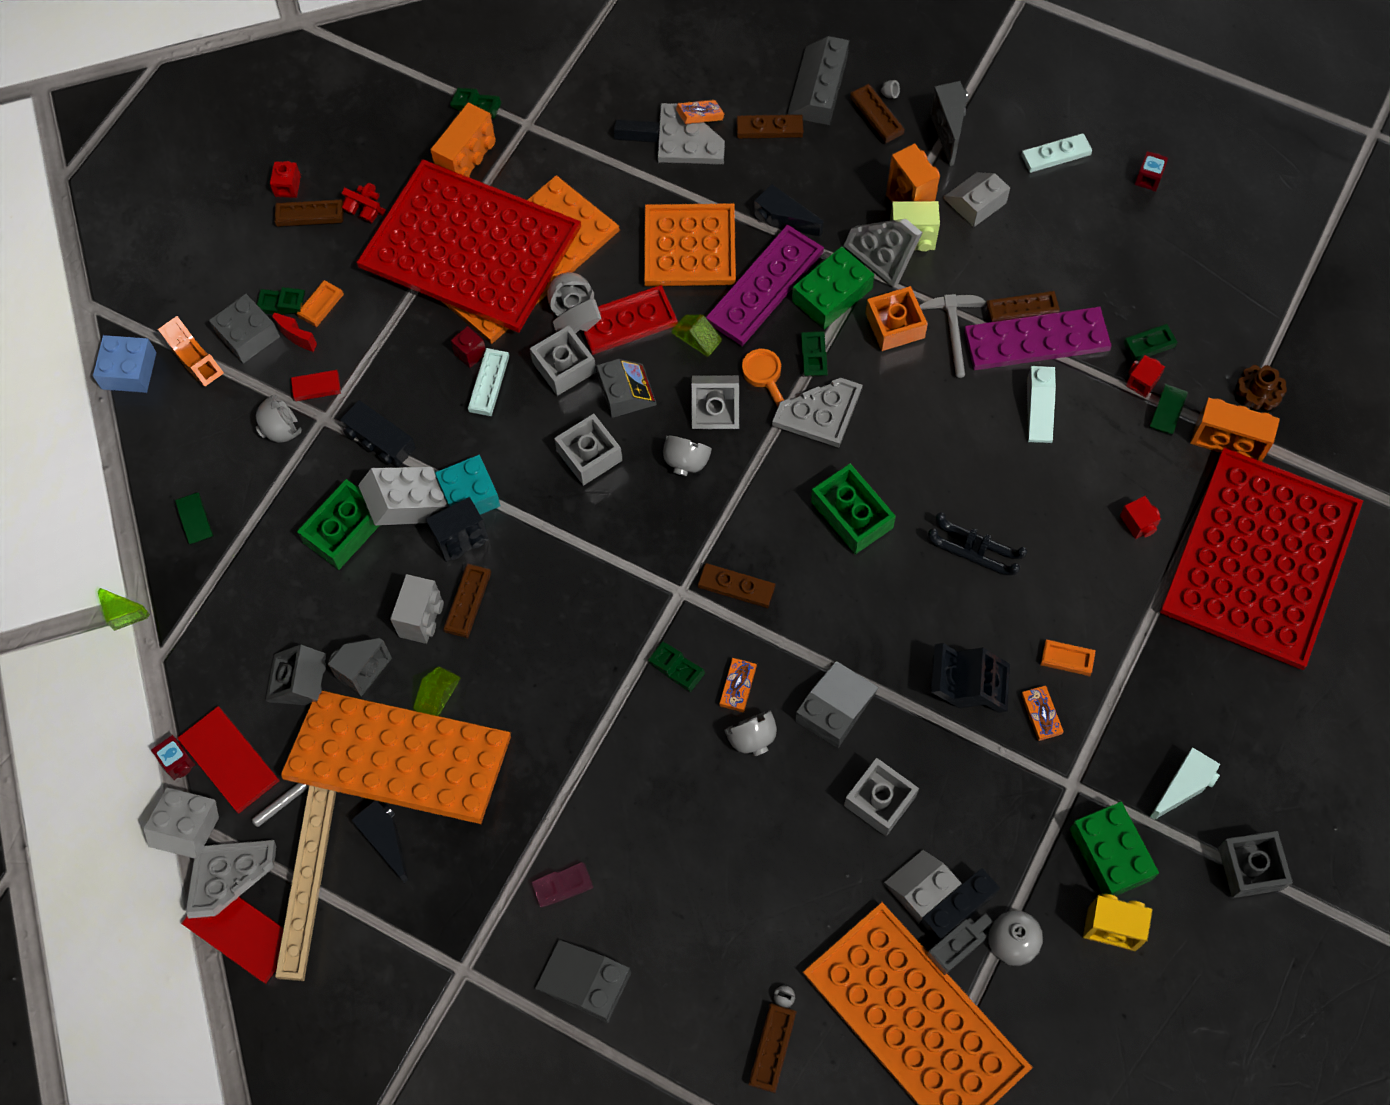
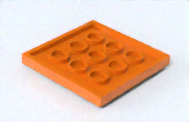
[645,203,736,286]

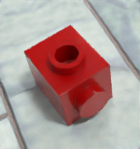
[270,161,301,198]
[1126,355,1165,398]
[1120,496,1161,539]

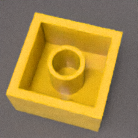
[1083,894,1152,951]

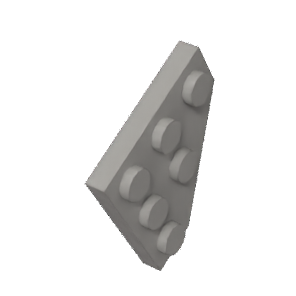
[658,103,725,164]
[844,219,923,286]
[772,378,863,448]
[186,840,276,918]

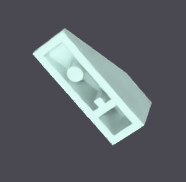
[1027,366,1056,443]
[1150,748,1220,820]

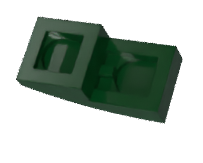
[450,88,501,119]
[257,287,305,314]
[801,332,828,377]
[1149,384,1188,435]
[175,492,214,545]
[648,642,705,692]

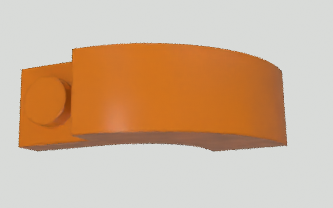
[157,316,224,386]

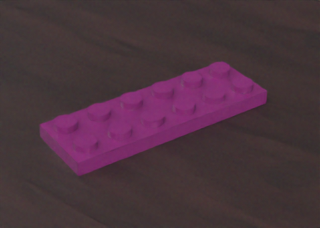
[706,225,824,346]
[964,307,1111,370]

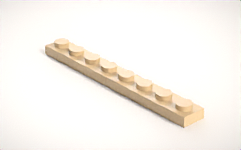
[275,785,336,981]

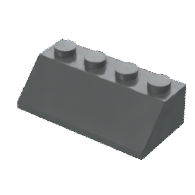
[788,36,849,125]

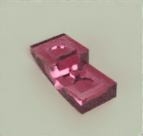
[532,862,594,907]

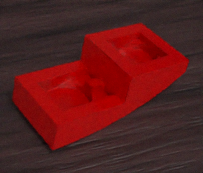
[272,312,317,352]

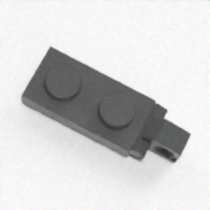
[926,914,993,975]

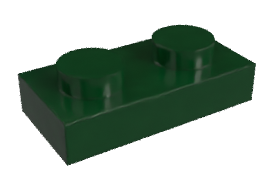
[1124,324,1178,362]

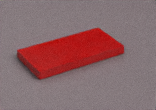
[582,285,678,355]
[178,706,280,814]
[181,897,284,984]

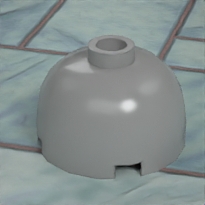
[547,272,594,317]
[256,395,301,443]
[663,435,712,476]
[724,710,777,756]
[988,910,1043,966]

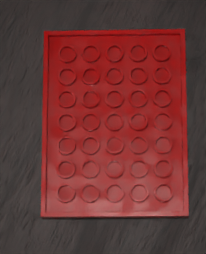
[357,160,582,333]
[1160,448,1363,670]

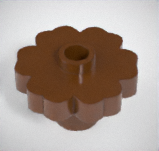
[1236,365,1287,410]

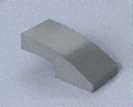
[553,299,602,334]

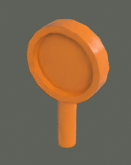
[742,348,784,407]

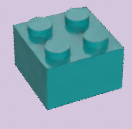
[435,455,501,515]

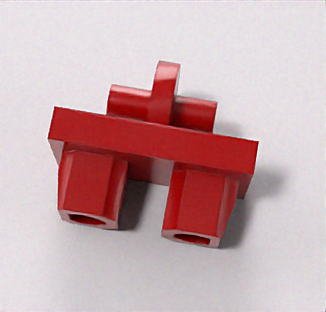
[342,183,386,223]

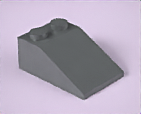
[930,81,969,166]
[795,661,879,748]
[535,940,631,1023]

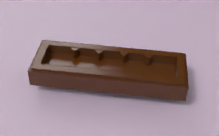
[850,84,905,143]
[737,115,803,138]
[275,200,344,226]
[986,291,1060,322]
[698,563,776,608]
[444,564,491,638]
[749,1004,797,1093]

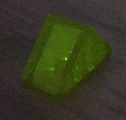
[671,315,722,357]
[98,588,150,631]
[413,666,461,716]

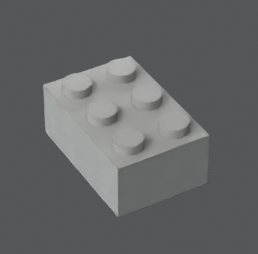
[358,467,449,525]

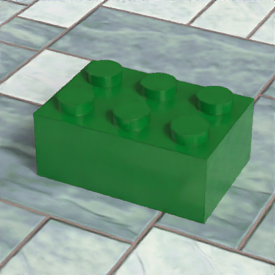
[792,246,874,329]
[811,463,896,555]
[297,479,380,570]
[1069,801,1159,896]

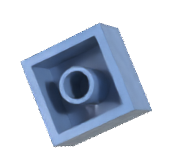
[93,335,157,393]

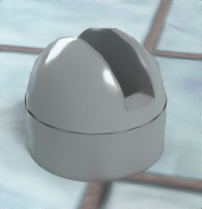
[881,80,900,98]
[773,985,795,1008]

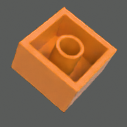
[865,286,928,351]

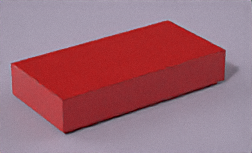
[291,370,341,401]

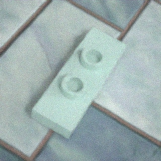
[1021,133,1092,173]
[468,348,509,416]

